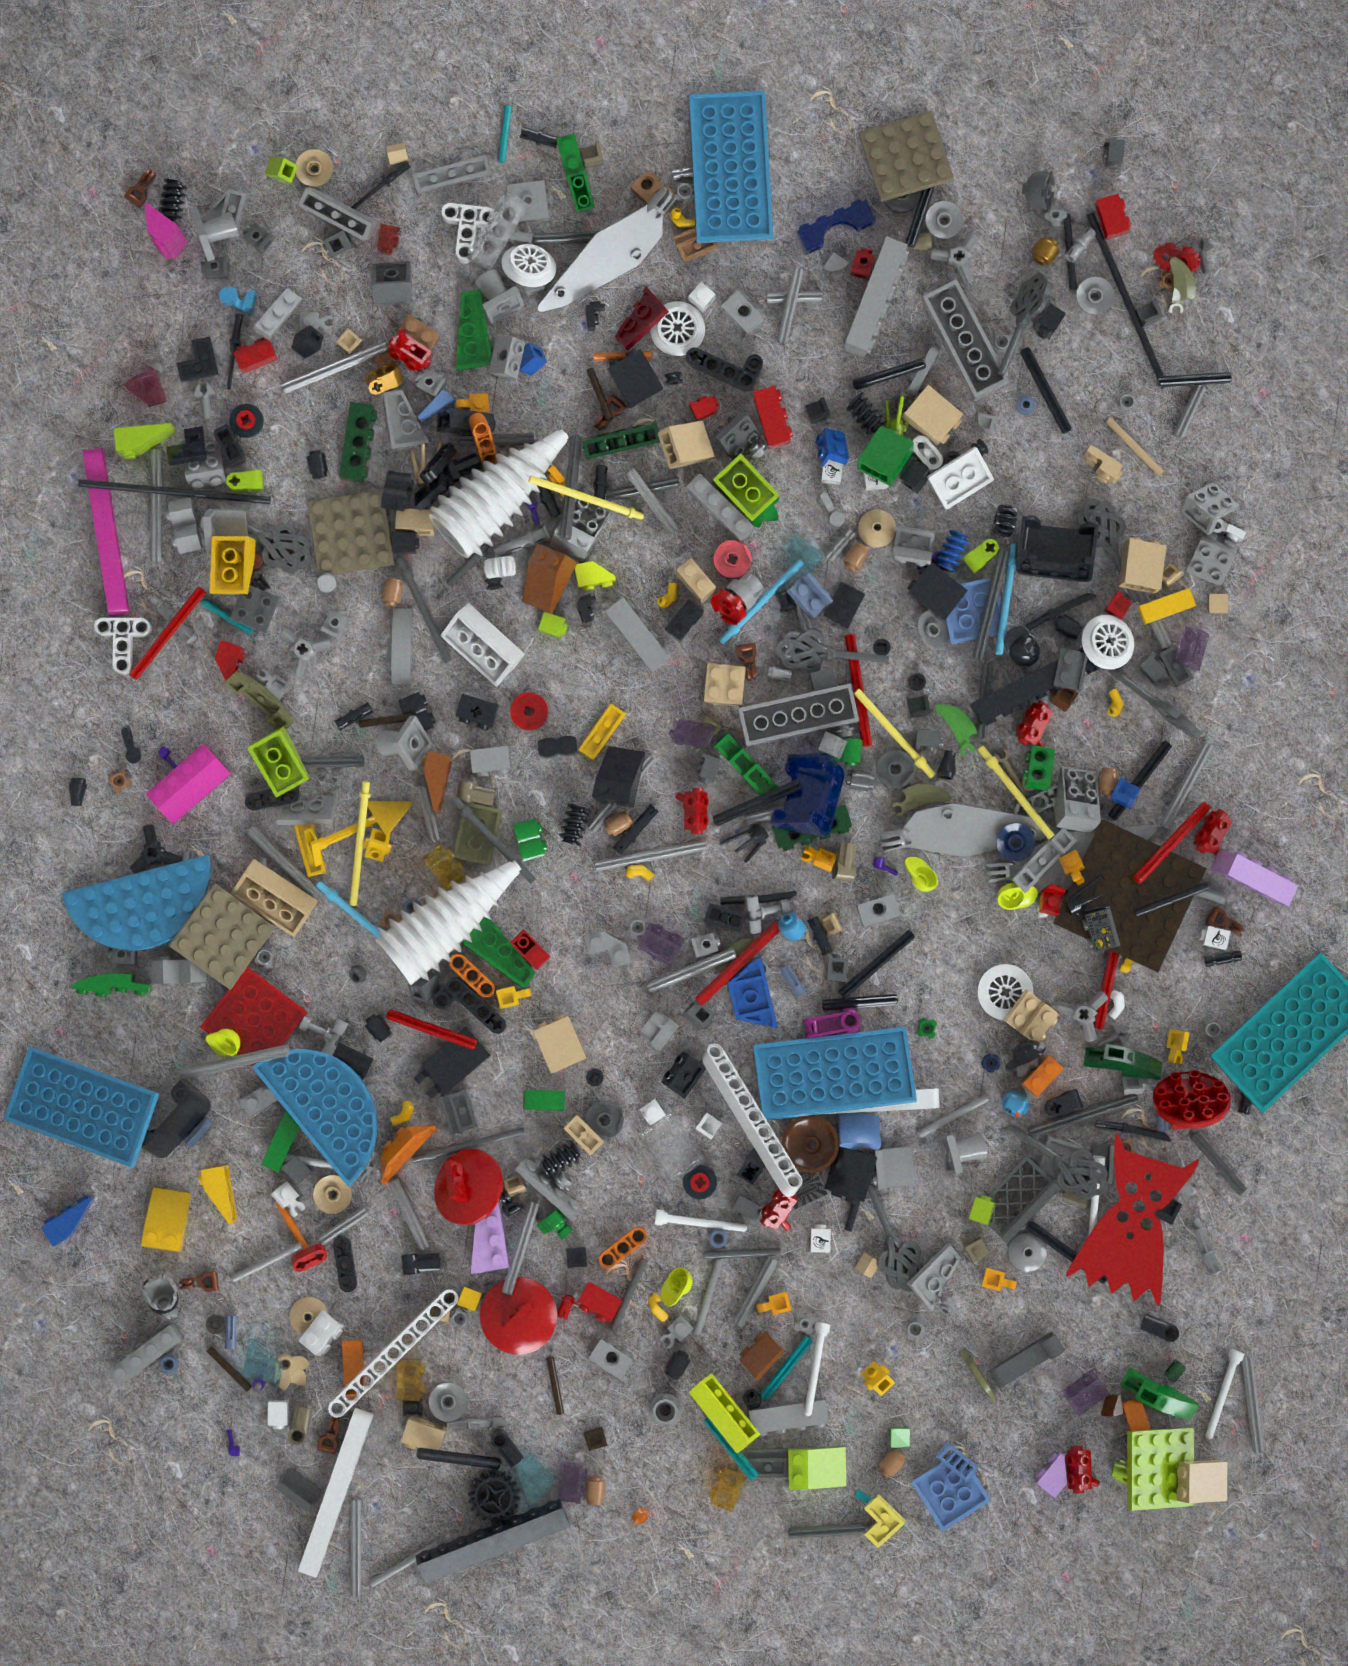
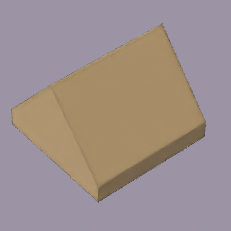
[386,143,409,165]
[1162,563,1182,588]
[820,912,843,936]
[503,1174,527,1196]
[855,1252,878,1278]

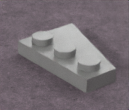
[383,390,430,450]
[276,790,339,825]
[907,1243,961,1312]

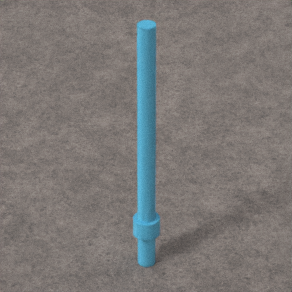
[995,543,1018,655]
[718,559,804,645]
[316,881,379,938]

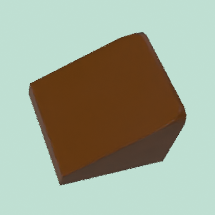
[1050,688,1079,712]
[1101,1394,1124,1416]

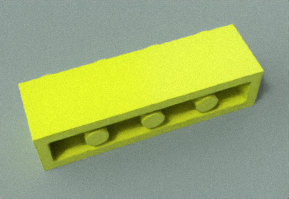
[689,1374,761,1454]

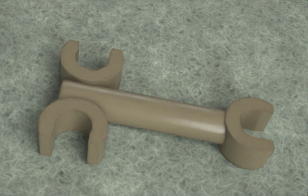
[994,749,1034,801]

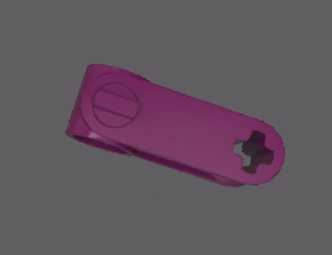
[802,1007,860,1039]

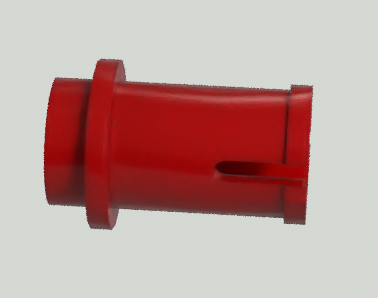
[557,1294,576,1320]

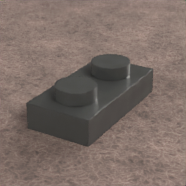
[1158,645,1194,688]

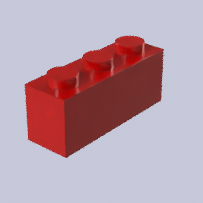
[752,385,793,449]

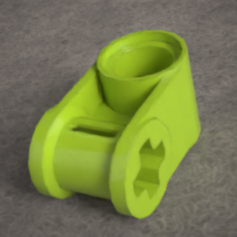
[226,470,264,493]
[963,539,999,574]

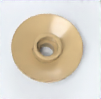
[295,149,333,187]
[858,509,896,548]
[313,1175,352,1214]
[289,1297,328,1335]

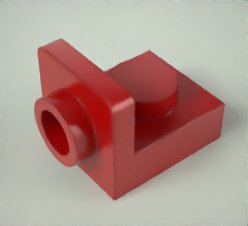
[1039,884,1066,916]

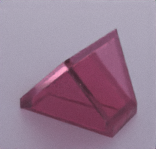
[123,369,167,407]

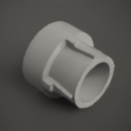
[724,572,764,612]
[640,1011,679,1052]
[649,1392,682,1427]

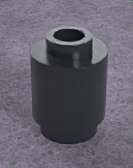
[306,450,328,479]
[1053,614,1083,640]
[365,1014,392,1043]
[665,1350,691,1380]

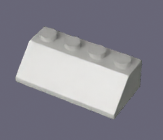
[440,603,525,687]

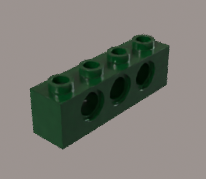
[339,402,377,483]
[582,421,660,460]
[772,804,852,851]

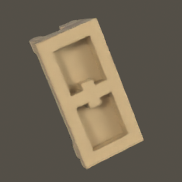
[395,508,435,536]
[563,1115,604,1156]

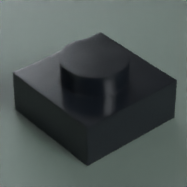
[566,1247,587,1268]

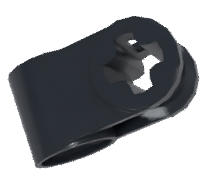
[1044,1089,1084,1116]

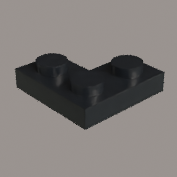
[177,336,219,383]
[166,426,207,466]

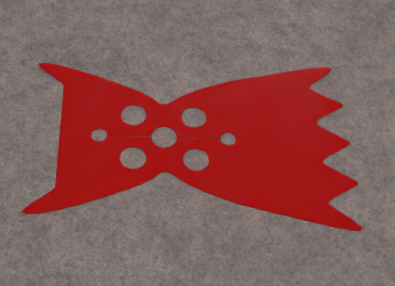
[1066,1134,1199,1306]

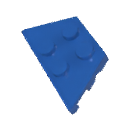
[728,956,778,1028]

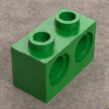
[1022,745,1055,791]

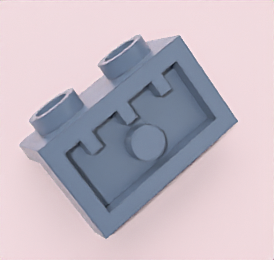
[786,573,833,619]

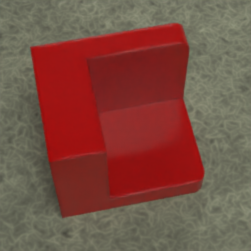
[1104,590,1132,620]

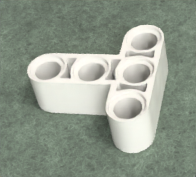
[441,203,497,264]
[94,618,152,675]

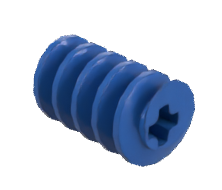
[934,530,970,573]

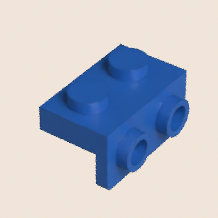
[815,428,849,467]

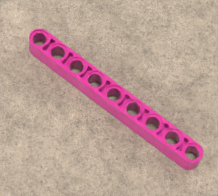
[83,447,130,617]

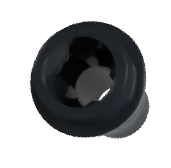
[937,750,956,780]
[69,778,88,806]

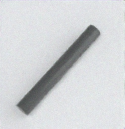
[447,543,491,587]

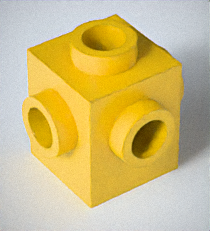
[363,828,392,862]
[861,1361,895,1396]

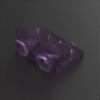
[1175,626,1209,671]
[668,719,716,748]
[637,923,684,965]
[1061,1370,1110,1416]
[557,1461,587,1504]

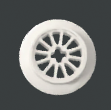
[502,244,556,287]
[650,301,705,356]
[1082,615,1134,669]
[978,964,1033,1020]

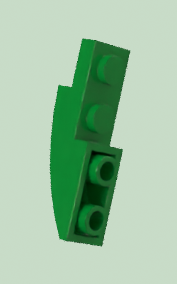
[556,133,595,213]
[71,973,152,998]
[1120,1367,1199,1420]

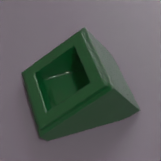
[1164,1359,1186,1383]

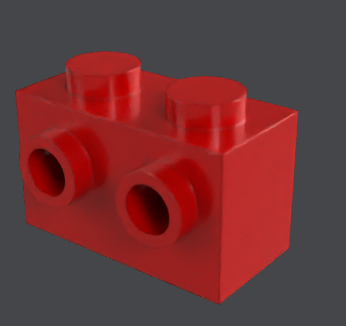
[1094,193,1131,240]
[233,338,278,374]
[575,1282,623,1323]

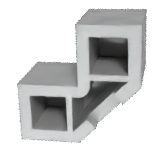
[166,497,202,554]
[584,931,632,968]
[151,956,206,984]

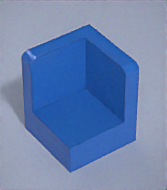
[519,343,547,376]
[1111,777,1140,809]

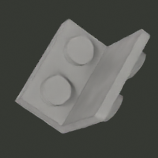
[1181,483,1239,535]

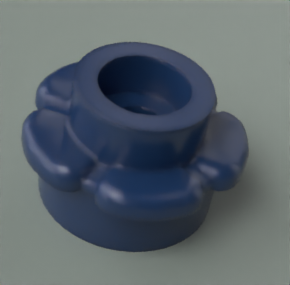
[981,1054,1000,1073]

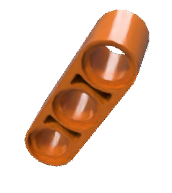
[469,413,497,465]
[449,954,496,998]
[599,1226,647,1269]
[342,1340,365,1397]
[1122,1399,1151,1431]

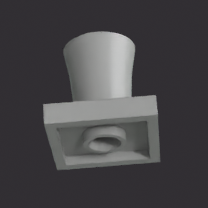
[190,207,240,261]
[475,269,524,324]
[377,716,433,770]
[937,1133,988,1174]

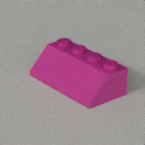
[144,203,188,260]
[146,743,231,824]

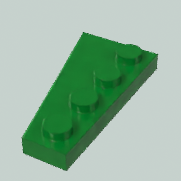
[456,289,492,371]
[462,917,536,989]

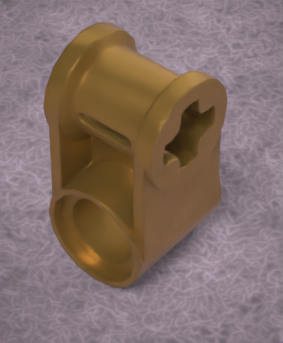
[365,362,404,395]

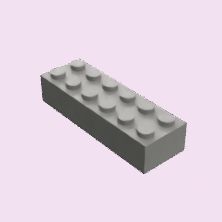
[844,236,909,358]
[921,279,1009,402]
[738,683,859,747]

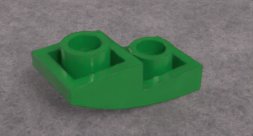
[523,1090,565,1111]

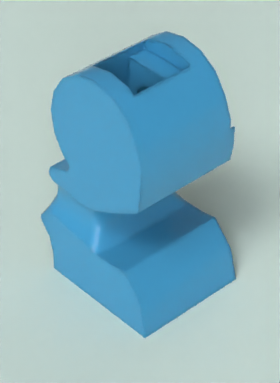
[219,286,257,313]

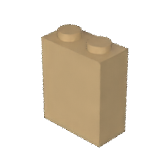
[902,385,963,446]
[658,421,715,469]
[1118,537,1166,594]
[676,558,716,604]
[533,1014,587,1074]
[1177,1460,1227,1503]

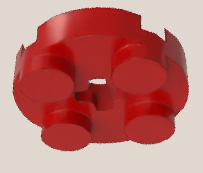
[711,588,746,625]
[510,692,548,731]

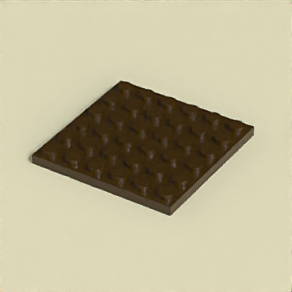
[1053,819,1207,973]

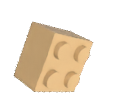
[704,663,746,707]
[401,1415,447,1450]

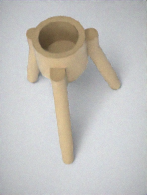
[410,441,442,484]

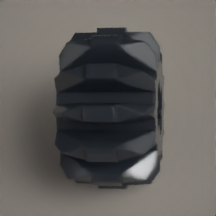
[992,504,1018,537]

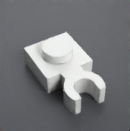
[271,1181,305,1217]

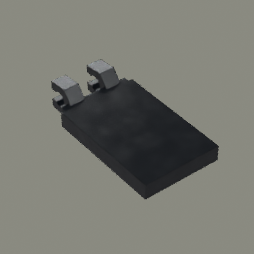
[413,1026,491,1099]

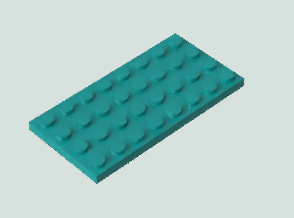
[1209,952,1348,1113]

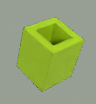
[264,157,298,183]
[538,612,569,639]
[969,1195,996,1225]

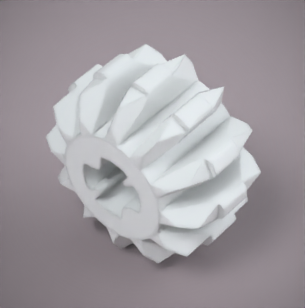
[484,556,516,579]

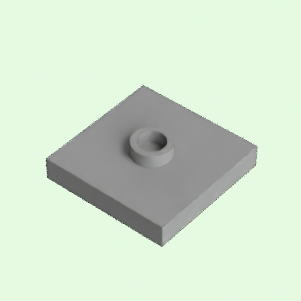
[507,180,549,223]

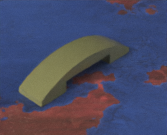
[223,672,293,729]

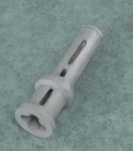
[493,525,551,558]

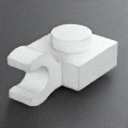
[1213,518,1246,542]

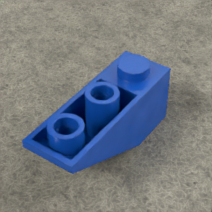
[41,1195,95,1247]

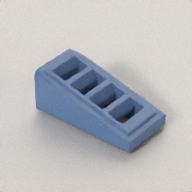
[418,389,455,423]
[935,1441,979,1482]

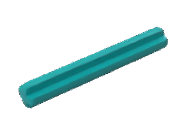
[760,1335,813,1400]
[704,1417,758,1481]

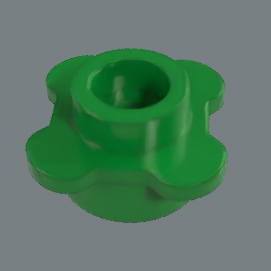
[916,1018,937,1039]

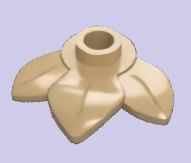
[275,1354,310,1391]

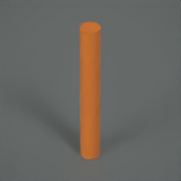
[594,351,651,361]
[275,1203,309,1250]

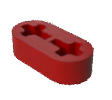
[291,1244,327,1272]

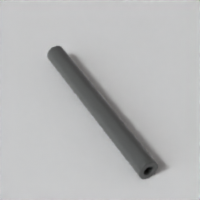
[703,1248,781,1259]
[609,1257,649,1331]

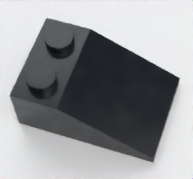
[592,746,646,808]

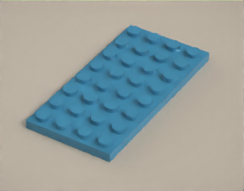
[689,91,773,243]
[753,1027,917,1120]
[4,1046,160,1168]

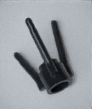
[720,825,769,863]
[1066,875,1111,916]

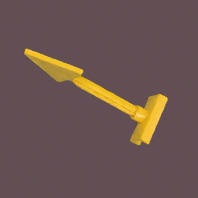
[303,801,412,867]

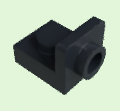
[586,301,605,331]

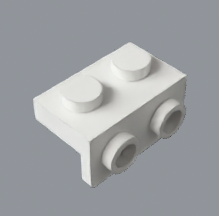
[299,1310,344,1356]

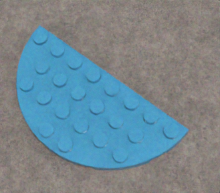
[62,855,211,951]
[252,1049,378,1187]

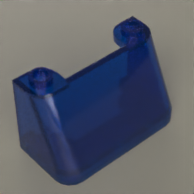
[770,753,844,836]

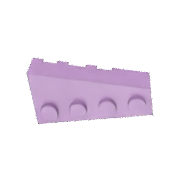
[1210,850,1298,906]
[471,1199,510,1274]

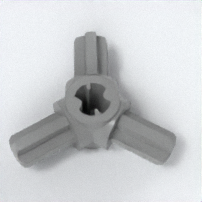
[930,233,979,285]
[280,628,331,678]
[1056,991,1108,1042]

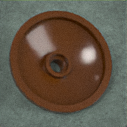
[782,1115,839,1173]

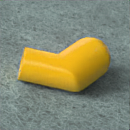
[670,208,695,228]
[657,583,678,608]
[1107,688,1124,717]
[625,864,655,882]
[390,1101,414,1126]
[648,1293,668,1322]

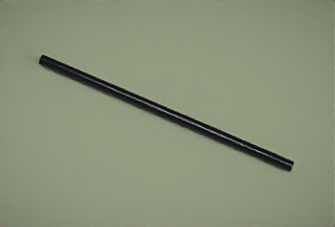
[1086,212,1166,389]
[78,479,271,504]

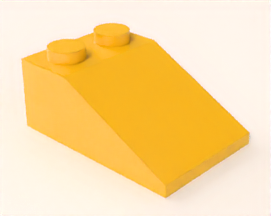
[210,536,256,594]
[198,1164,238,1224]
[141,1187,191,1252]

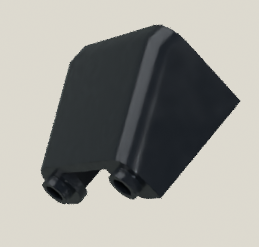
[1016,515,1099,582]
[141,1079,211,1158]

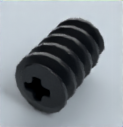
[158,179,187,221]
[846,392,887,435]
[559,804,590,846]
[540,1140,584,1178]

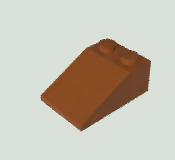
[522,544,577,614]
[421,751,453,814]
[740,1331,784,1381]

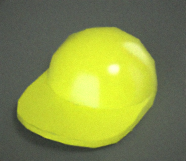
[904,857,938,892]
[997,883,1038,910]
[206,1029,240,1057]
[660,1267,693,1307]

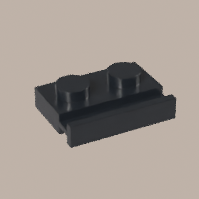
[823,581,865,629]
[332,1042,374,1080]

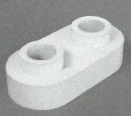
[912,436,943,470]

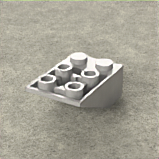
[549,499,612,563]
[1055,766,1101,833]

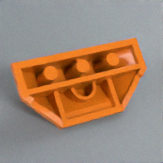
[380,1125,438,1185]

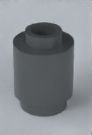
[846,770,875,792]

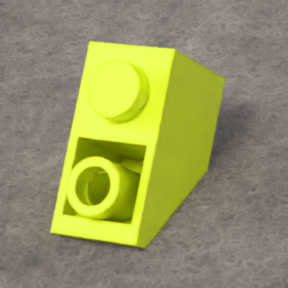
[575,561,616,592]

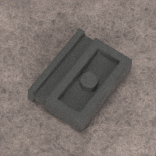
[1053,648,1088,692]
[440,1089,478,1134]
[748,1448,788,1478]

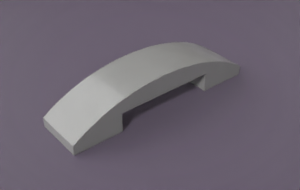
[391,608,413,685]
[1012,828,1076,893]

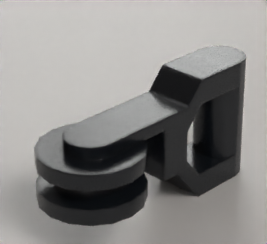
[121,725,142,764]
[500,1187,525,1217]

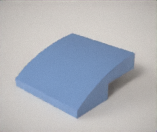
[838,1113,881,1150]

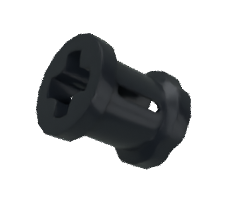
[775,589,796,612]
[402,1399,423,1416]

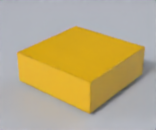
[457,1286,482,1312]

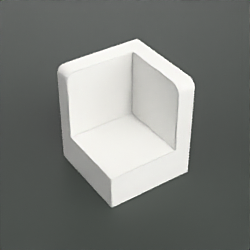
[696,1112,722,1139]

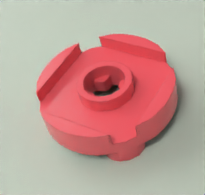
[713,540,752,579]

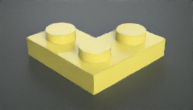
[864,1494,906,1548]

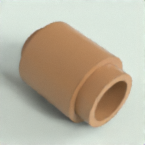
[843,542,869,572]
[381,578,403,607]
[1098,768,1119,796]
[604,810,633,837]
[878,1449,906,1478]
[585,1476,605,1505]

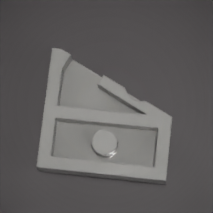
[201,189,247,230]

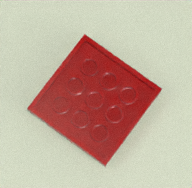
[200,966,308,1067]

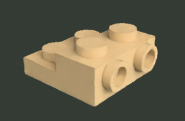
[1083,444,1123,485]
[1003,989,1059,1042]

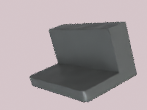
[1092,1143,1114,1184]
[276,1468,322,1511]

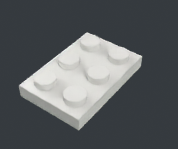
[927,447,994,510]

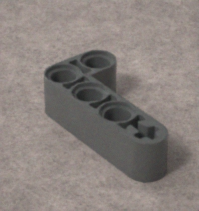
[989,1332,1065,1388]

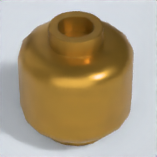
[1031,237,1060,266]

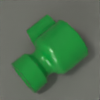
[537,1208,573,1240]

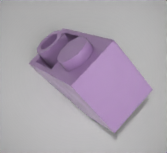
[1035,1451,1067,1498]

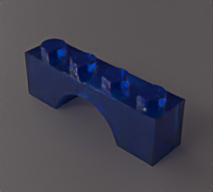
[796,199,876,255]

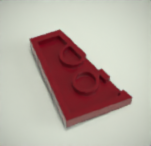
[615,286,669,351]

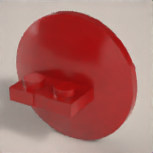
[1153,1070,1231,1130]
[434,1149,503,1226]
[480,1277,557,1355]

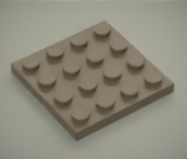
[859,111,954,202]
[308,490,395,575]
[168,883,275,990]

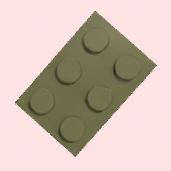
[452,802,503,866]

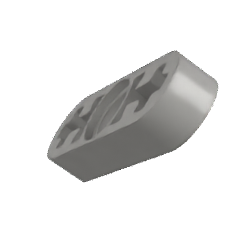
[907,344,941,396]
[1013,785,1058,817]

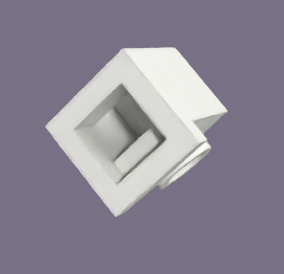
[639,1099,666,1125]

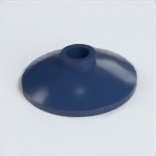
[996,823,1035,862]

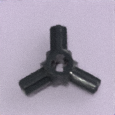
[129,824,182,874]

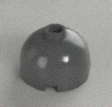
[1022,171,1055,210]

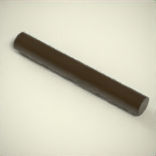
[586,368,613,421]
[359,713,413,728]
[206,1346,252,1392]
[546,1356,564,1415]

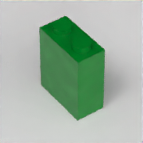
[857,426,914,486]

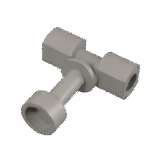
[744,893,790,934]
[299,1015,349,1055]

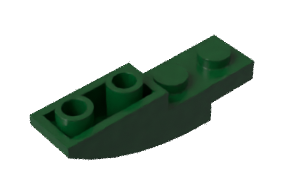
[1084,1044,1162,1080]

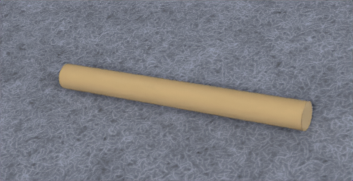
[1106,417,1164,476]

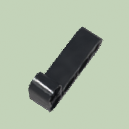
[686,347,763,392]
[433,978,507,1034]

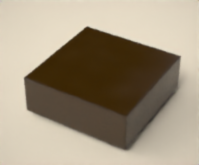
[583,1426,608,1451]

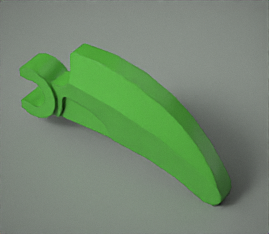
[935,704,977,756]

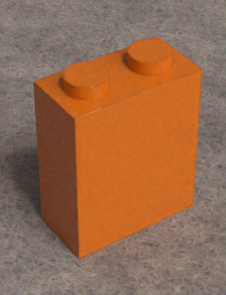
[1019,1055,1064,1097]

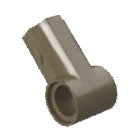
[456,781,496,806]
[831,842,856,882]
[288,1405,312,1445]

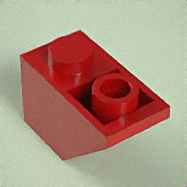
[215,640,246,681]
[510,929,551,970]

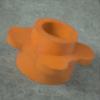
[631,1507,649,1525]

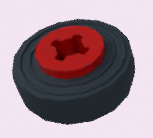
[229,404,264,438]
[683,1165,717,1200]

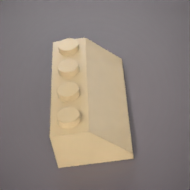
[231,859,318,937]

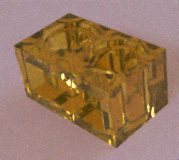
[423,844,465,891]
[397,1359,425,1400]
[708,1465,747,1512]

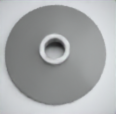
[925,201,963,239]
[1076,277,1115,315]
[917,611,949,648]
[1008,1233,1047,1272]
[429,1383,467,1422]

